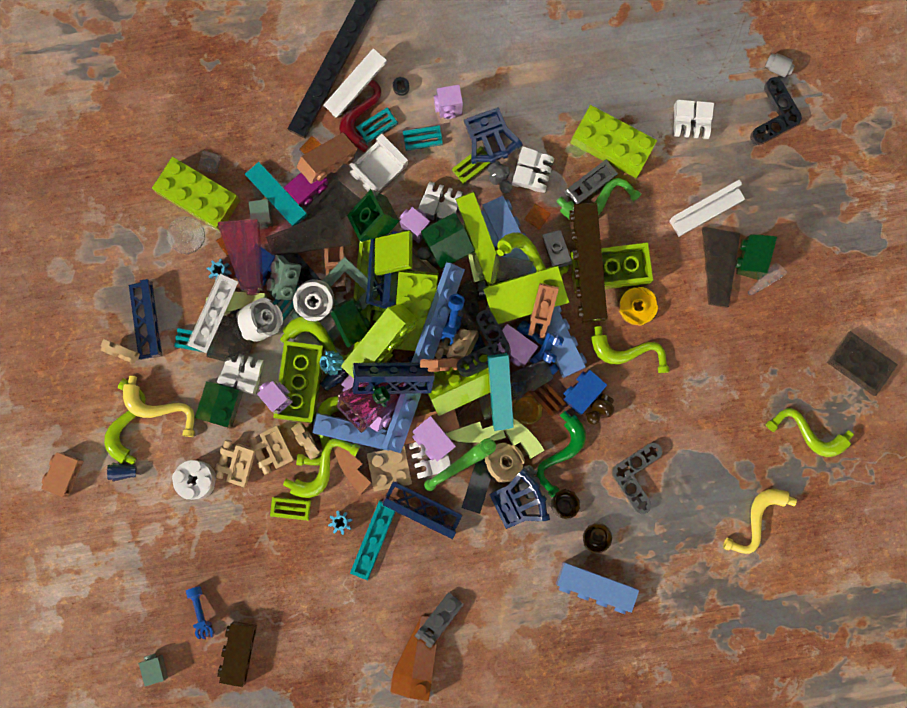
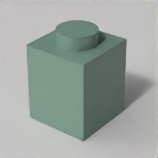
[249,199,273,230]
[138,653,168,686]

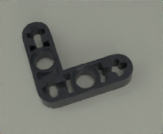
[750,77,802,145]
[457,310,511,377]

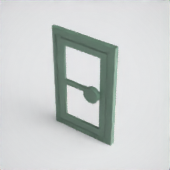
[290,257,378,346]

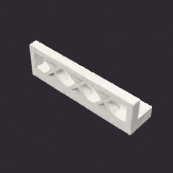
[323,48,387,118]
[670,180,745,237]
[187,274,238,353]

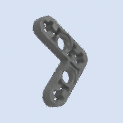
[612,443,662,514]

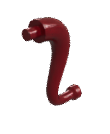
[339,79,382,153]

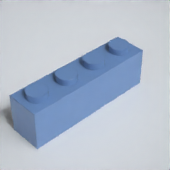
[312,412,389,451]
[556,562,639,614]

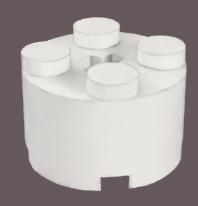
[293,280,334,321]
[237,298,283,342]
[172,460,216,500]

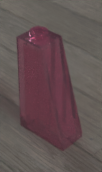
[218,219,264,295]
[337,382,404,433]

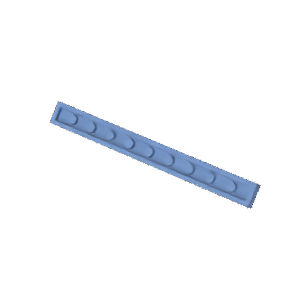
[382,262,465,453]

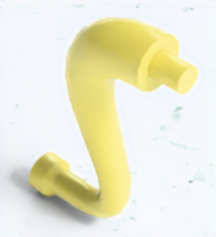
[123,376,195,437]
[723,489,797,554]

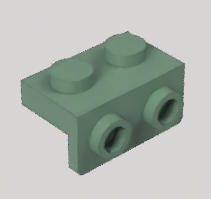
[267,255,301,300]

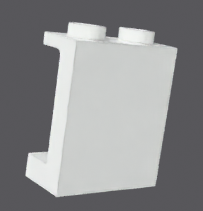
[349,134,409,193]

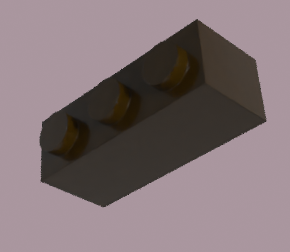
[217,621,257,687]

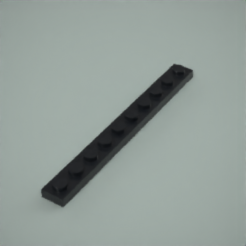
[287,0,378,139]

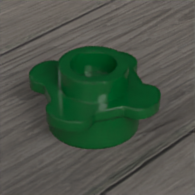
[372,385,390,407]

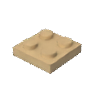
[367,446,412,492]

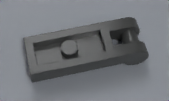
[564,159,618,204]
[415,592,464,648]

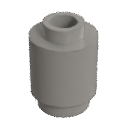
[765,53,795,77]

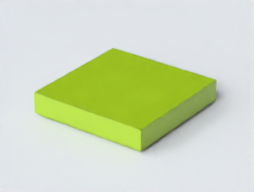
[375,231,412,275]

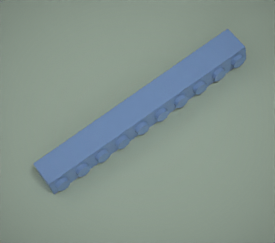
[482,196,587,378]

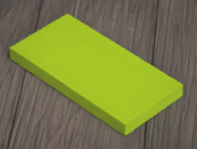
[483,265,569,324]

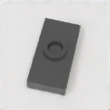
[542,230,572,268]

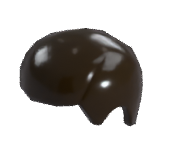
[551,489,580,519]
[583,523,612,554]

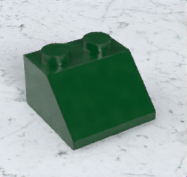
[347,189,400,242]
[421,212,475,270]
[735,234,777,280]
[330,297,372,348]
[195,381,243,429]

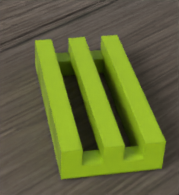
[452,146,491,185]
[270,497,311,521]

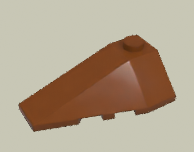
[390,615,437,701]

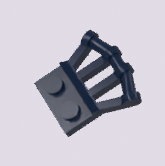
[464,107,523,164]
[489,468,550,529]

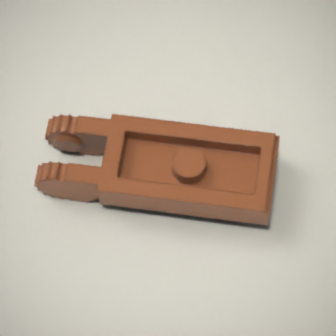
[528,282,559,339]
[420,358,460,372]

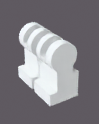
[673,100,714,139]
[511,146,554,192]
[419,181,463,222]
[217,351,264,395]
[409,442,451,479]

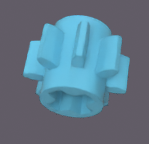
[207,259,232,281]
[320,351,344,375]
[328,510,353,535]

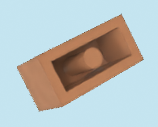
[41,452,84,497]

